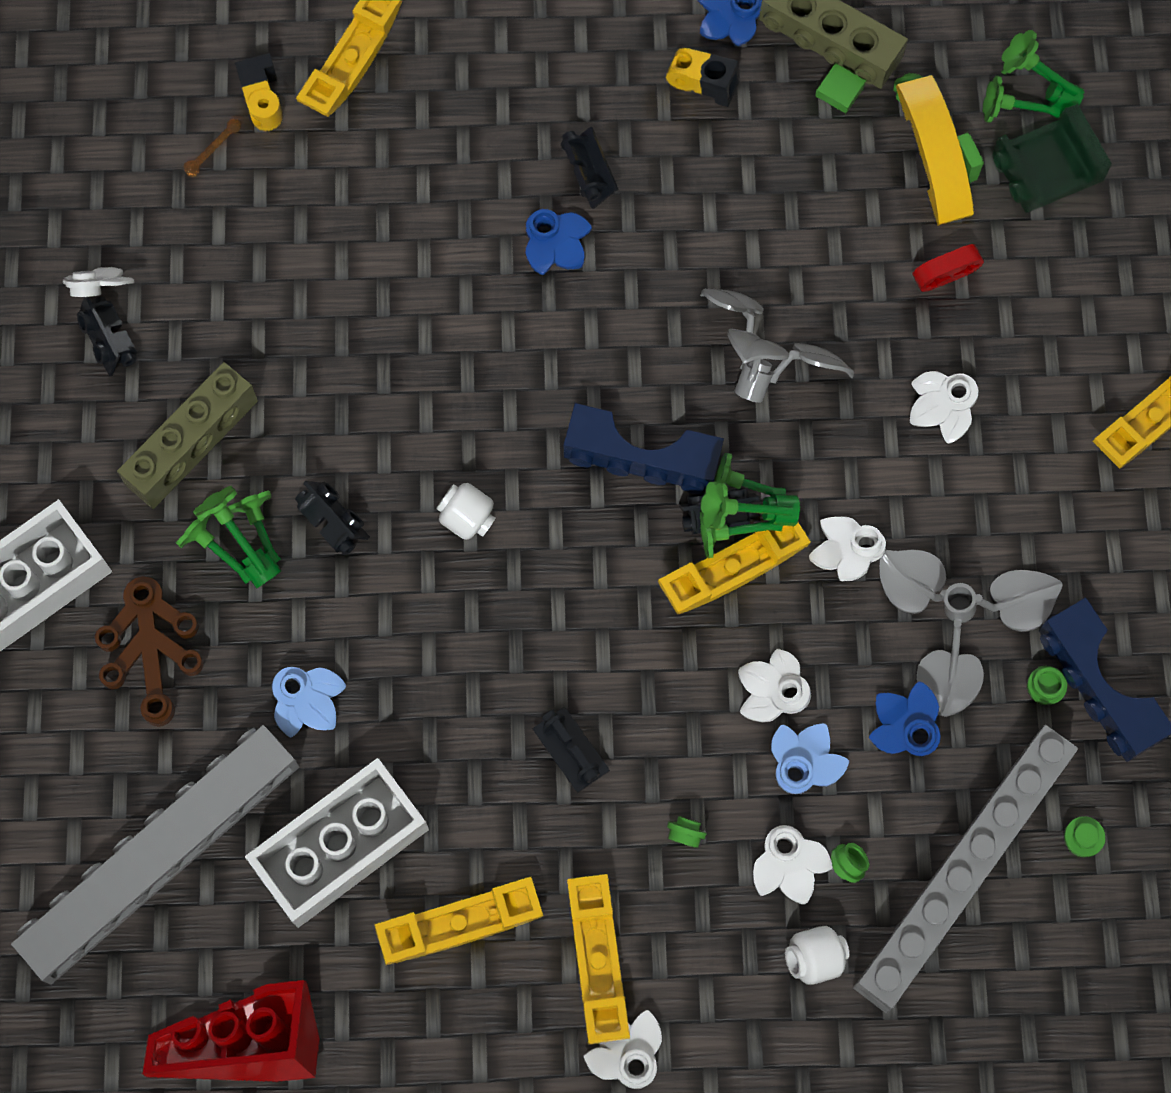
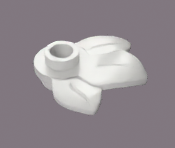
[63,267,134,297]
[910,371,979,444]
[809,517,886,581]
[738,649,811,722]
[753,825,832,904]
[584,1010,662,1089]

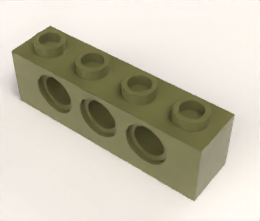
[759,0,908,89]
[117,362,258,509]

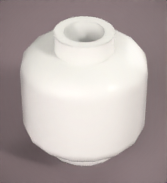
[436,483,496,540]
[785,926,849,985]

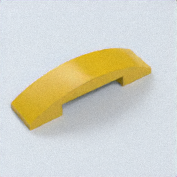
[296,0,402,117]
[896,75,974,225]
[1093,376,1171,469]
[658,522,811,615]
[567,874,630,1044]
[374,877,543,965]

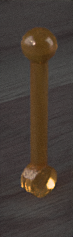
[184,118,241,177]

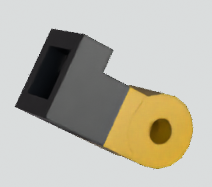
[666,48,740,107]
[235,53,283,131]

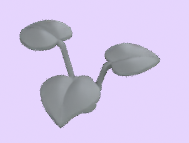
[701,289,855,403]
[879,550,1062,717]

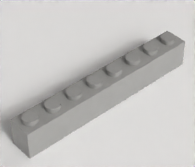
[11,725,299,985]
[853,725,1079,1013]

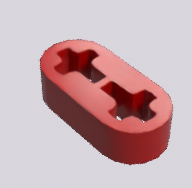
[912,244,984,292]

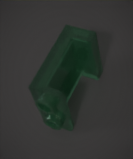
[992,104,1112,213]

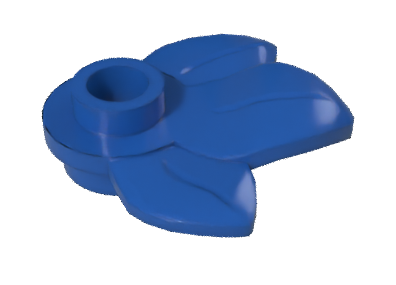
[698,0,762,46]
[525,209,592,275]
[869,681,941,756]

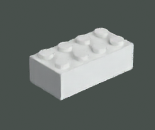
[0,499,112,651]
[245,758,429,928]

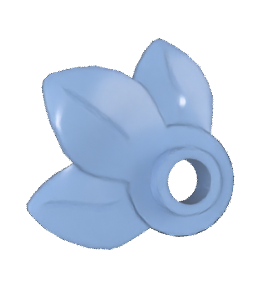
[272,667,346,738]
[771,723,849,794]

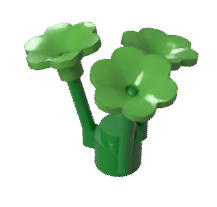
[983,30,1084,123]
[700,453,800,558]
[176,486,282,589]

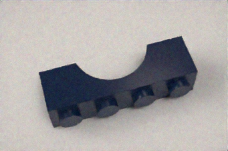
[563,403,724,494]
[1039,598,1171,762]

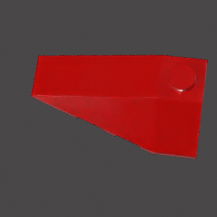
[142,980,319,1082]

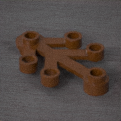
[95,576,204,727]

